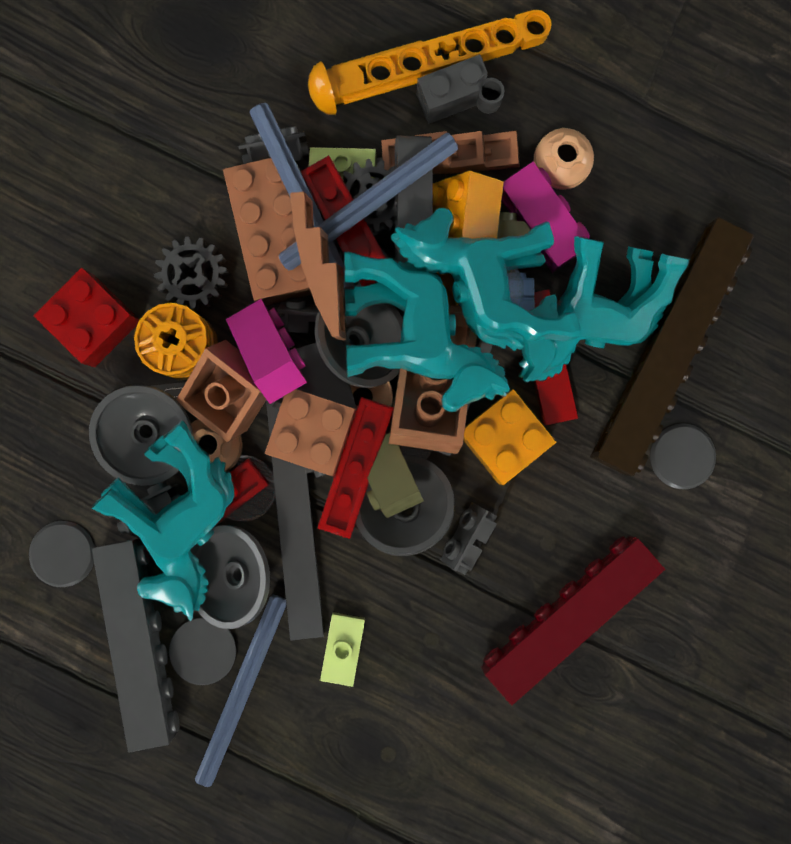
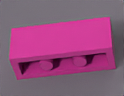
[501,162,590,273]
[226,299,307,404]

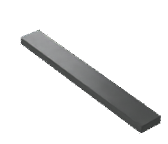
[266,398,325,640]

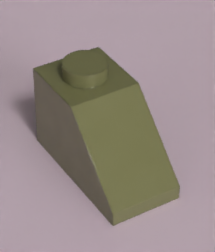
[366,433,424,518]

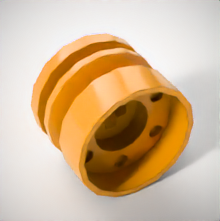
[134,303,218,380]

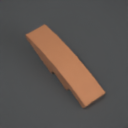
[381,131,520,174]
[290,192,346,340]

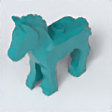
[391,208,581,351]
[519,236,690,382]
[344,252,510,412]
[92,420,234,621]

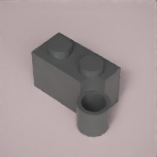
[416,55,505,124]

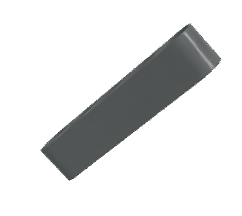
[395,135,433,265]

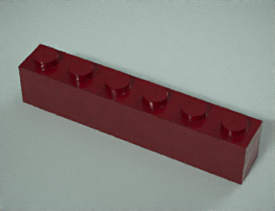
[481,535,666,706]

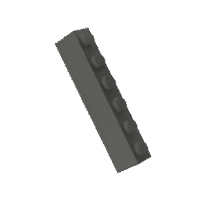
[92,538,180,753]

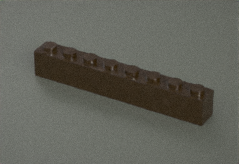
[590,217,754,476]

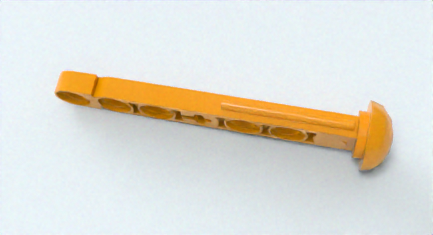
[308,10,552,115]

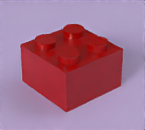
[33,267,140,367]

